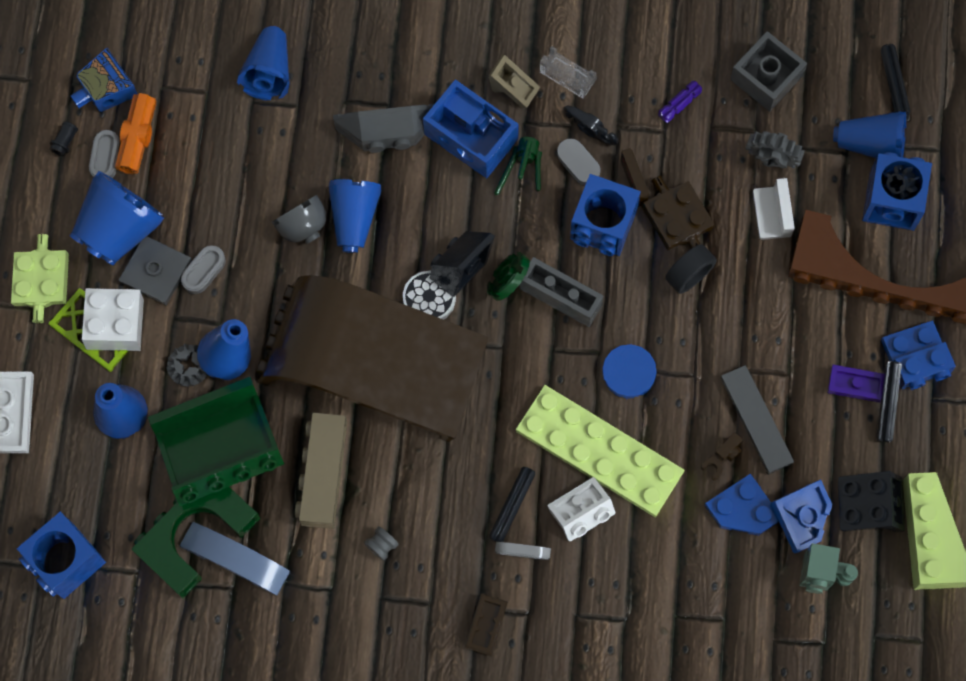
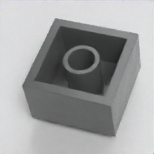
[730,31,808,112]

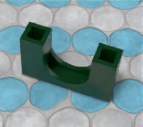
[131,487,260,599]

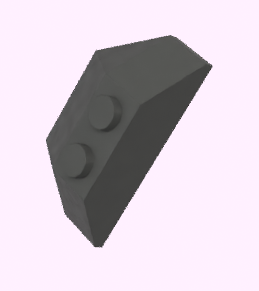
[333,104,434,153]

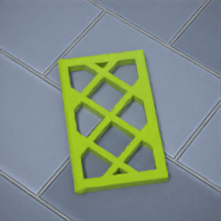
[49,288,128,372]

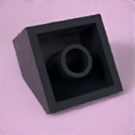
[429,231,495,297]

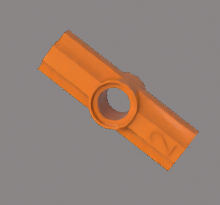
[115,93,157,175]

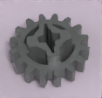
[745,131,805,169]

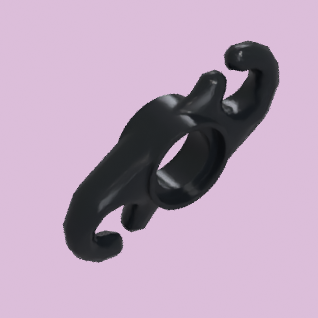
[563,105,619,146]

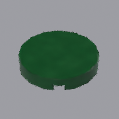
[487,252,530,301]

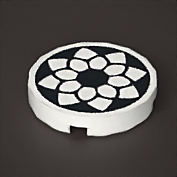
[402,271,456,320]

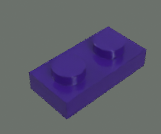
[827,365,884,403]

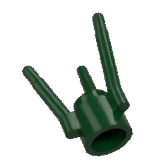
[494,137,542,195]

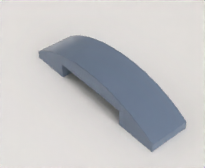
[180,522,290,596]

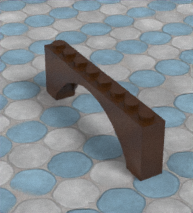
[788,209,966,324]

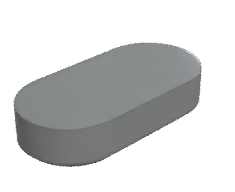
[89,130,121,178]
[557,139,600,185]
[181,246,226,294]
[495,542,551,560]

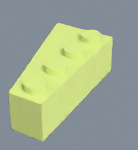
[903,472,966,590]

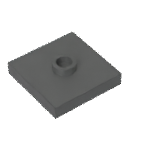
[118,237,192,306]

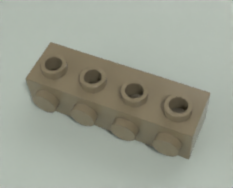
[295,413,348,529]

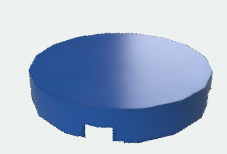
[602,344,657,399]

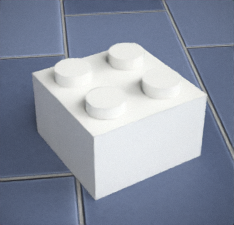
[82,288,144,351]

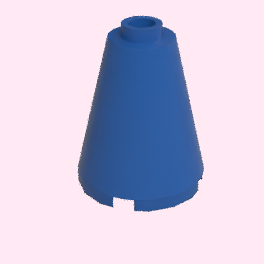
[237,26,290,100]
[833,111,906,158]
[328,179,381,253]
[197,319,251,380]
[93,383,148,439]

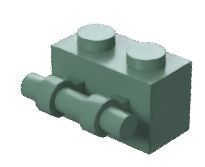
[799,543,858,594]

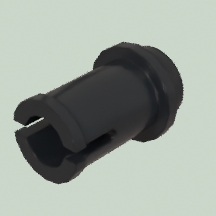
[49,121,78,157]

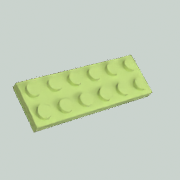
[516,385,685,518]

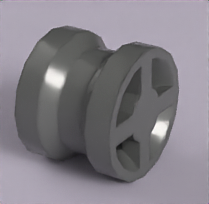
[364,526,399,561]

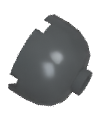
[272,195,326,244]

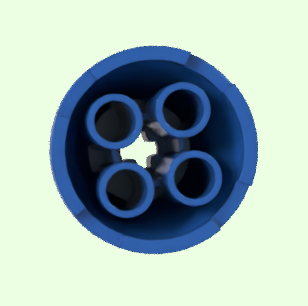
[69,171,165,266]

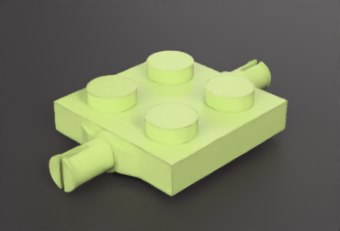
[11,234,69,324]

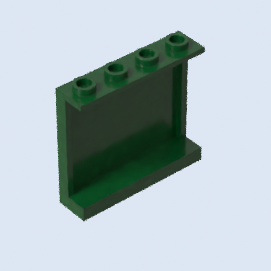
[148,377,284,506]

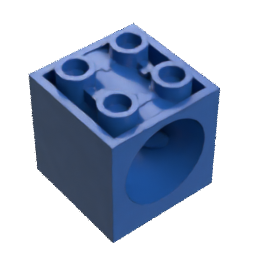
[862,152,932,231]
[570,174,641,256]
[17,511,107,599]

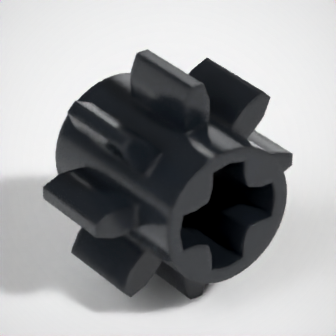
[884,165,919,199]

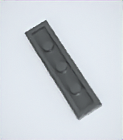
[720,365,794,475]

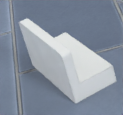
[753,178,794,240]

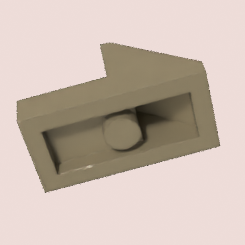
[488,55,540,108]

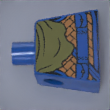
[70,48,137,112]

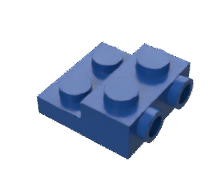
[881,320,956,390]

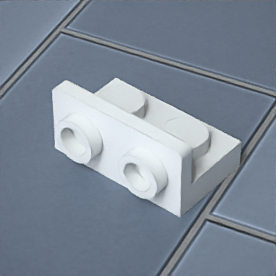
[547,477,615,541]

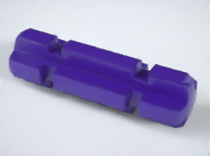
[658,81,702,123]

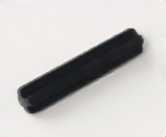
[880,44,911,117]
[877,361,902,442]
[489,466,535,542]

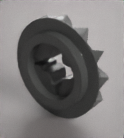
[166,344,207,386]

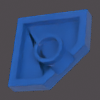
[704,473,779,536]
[771,480,832,553]

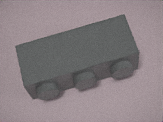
[520,257,604,327]

